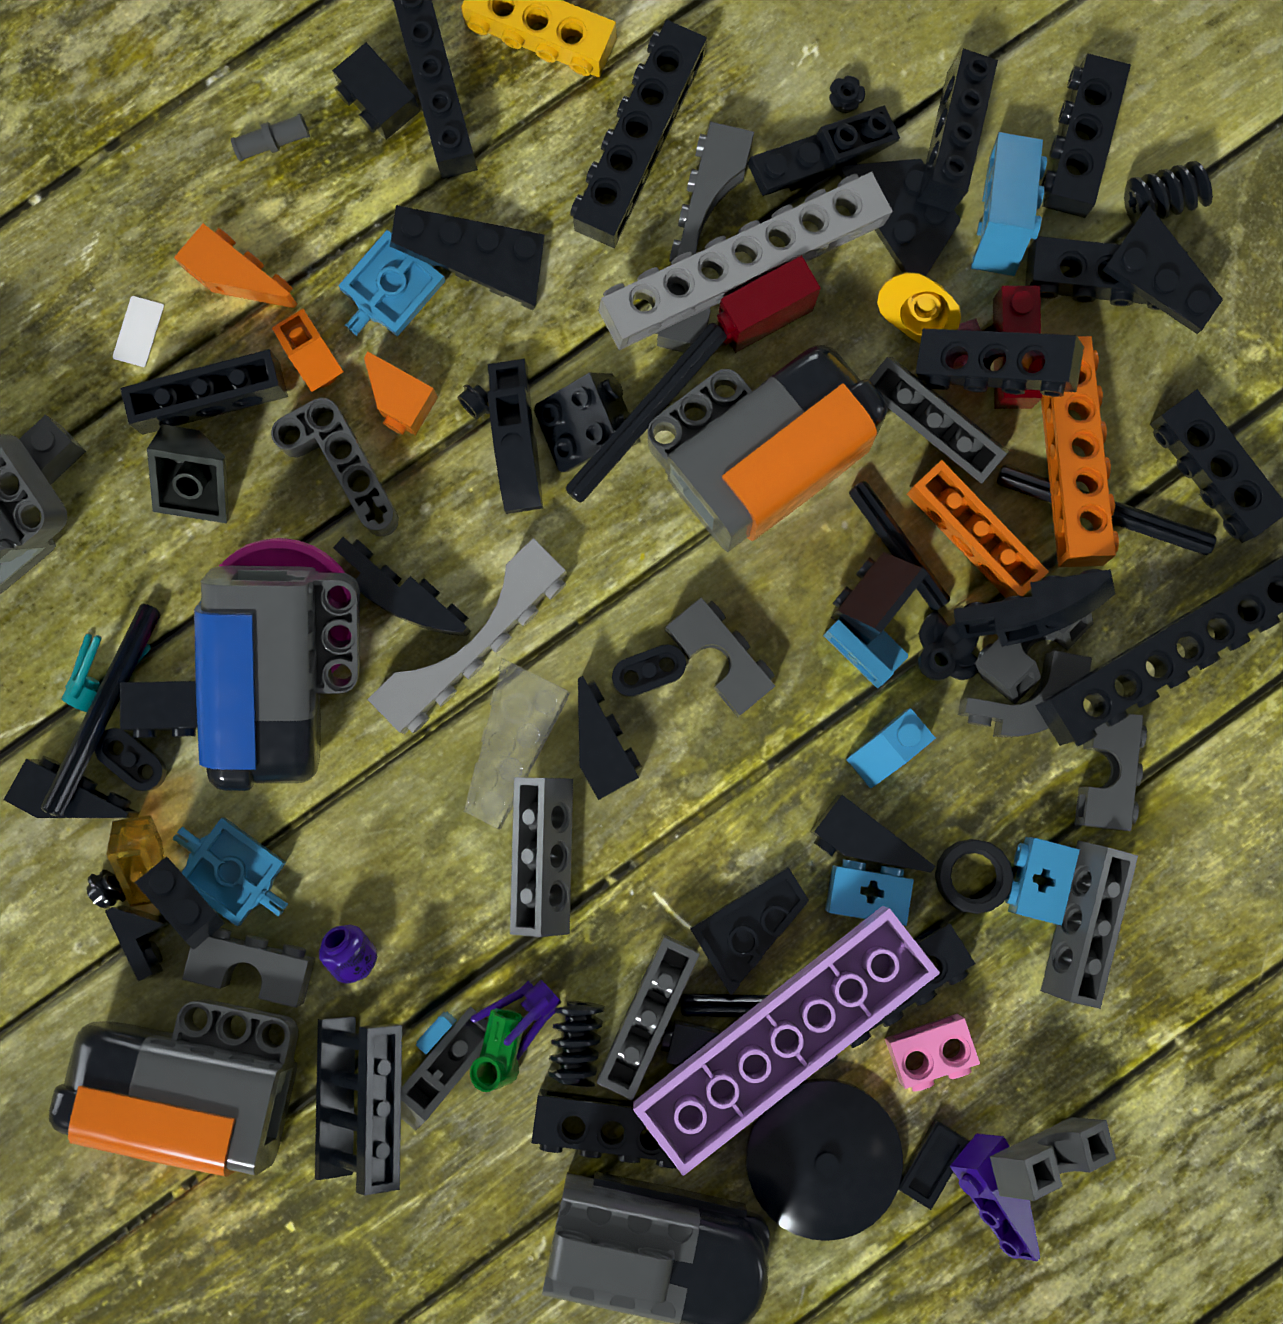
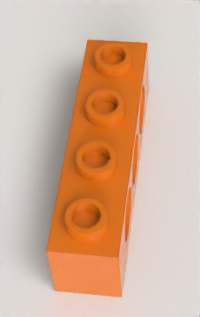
[907,460,1049,598]

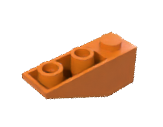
[174,223,297,308]

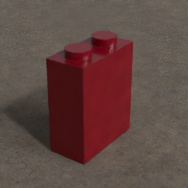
[717,255,821,353]

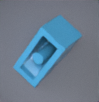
[846,708,936,789]

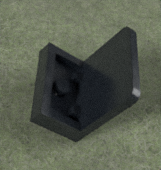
[534,372,641,472]

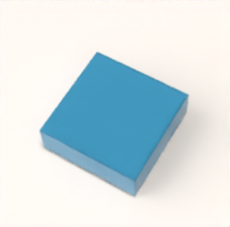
[416,1011,457,1054]

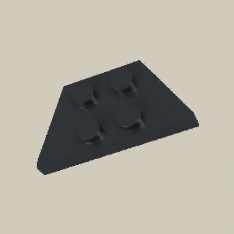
[838,159,961,276]

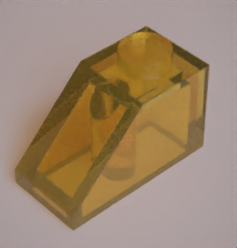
[106,815,164,907]

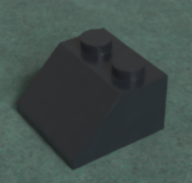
[831,552,928,645]

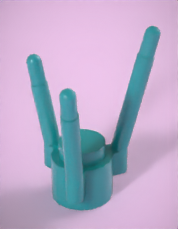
[61,633,151,712]

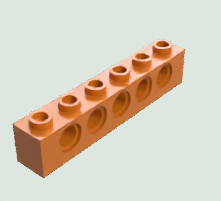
[1041,336,1119,567]

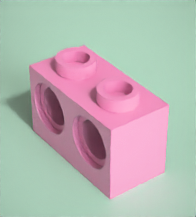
[885,1014,980,1091]

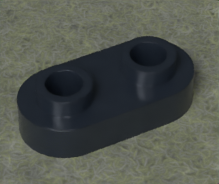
[612,644,686,697]
[95,728,166,791]

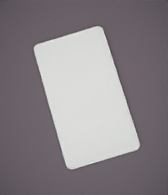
[113,296,164,367]

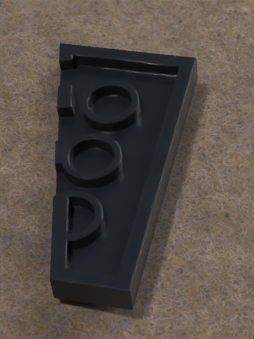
[390,205,545,310]

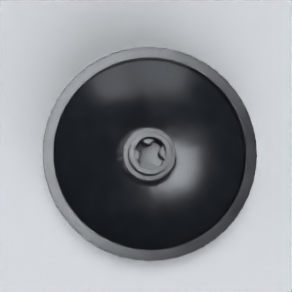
[746,1078,903,1241]

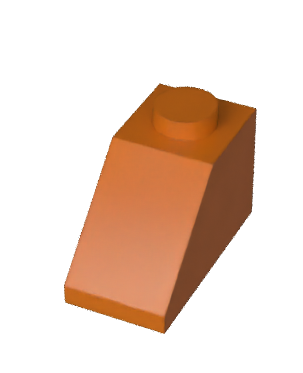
[272,309,344,392]
[364,352,438,436]

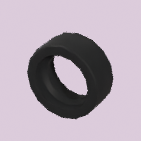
[935,839,1013,914]

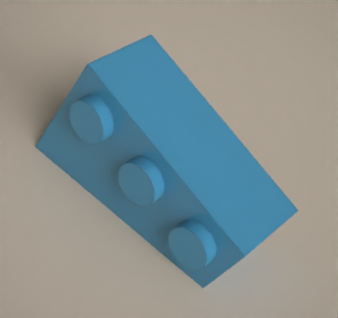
[971,132,1047,276]

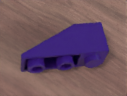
[950,1133,1040,1262]

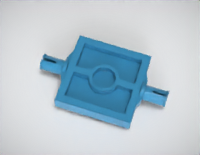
[338,230,446,337]
[173,818,288,926]

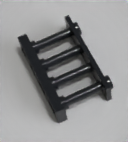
[315,1016,402,1196]

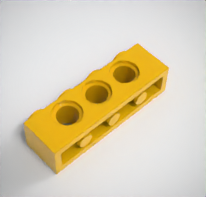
[461,0,617,78]

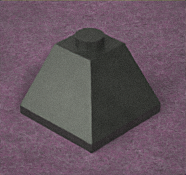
[147,424,229,523]

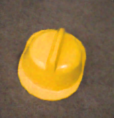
[877,272,961,343]

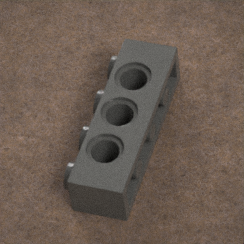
[869,357,1009,484]
[510,777,573,937]
[1040,840,1138,1009]
[597,934,700,1100]

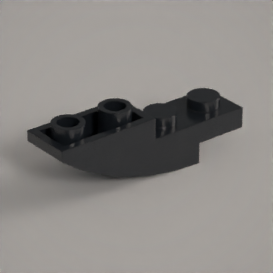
[747,105,900,197]
[487,358,543,514]
[333,537,471,636]
[954,569,1116,647]

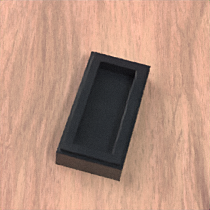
[898,1119,970,1210]

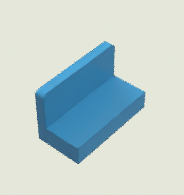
[823,620,908,688]

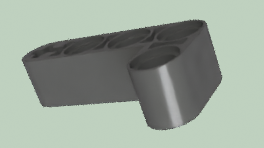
[271,398,399,537]

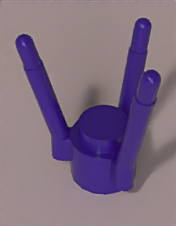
[471,980,562,1060]

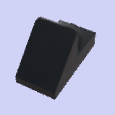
[105,905,170,982]

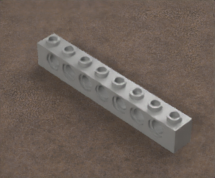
[598,172,893,350]

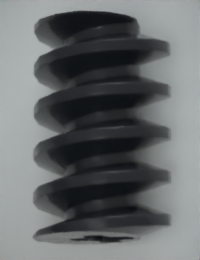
[1124,161,1213,224]
[547,1001,605,1087]

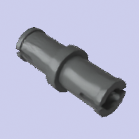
[231,113,310,162]

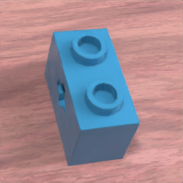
[1005,837,1080,926]
[825,859,914,926]

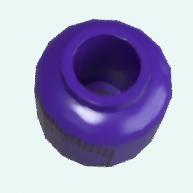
[319,925,378,984]

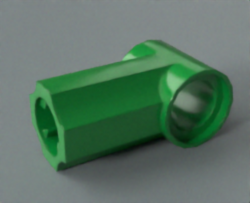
[470,1008,523,1092]

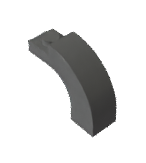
[958,651,1092,738]

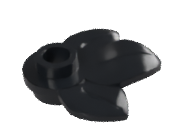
[918,610,979,681]

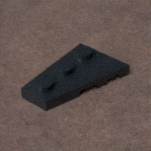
[1102,205,1223,334]
[690,867,809,996]

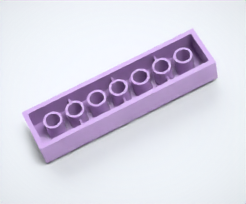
[633,906,940,1176]

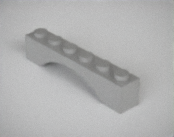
[367,538,567,734]

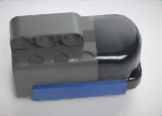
[194,566,360,791]

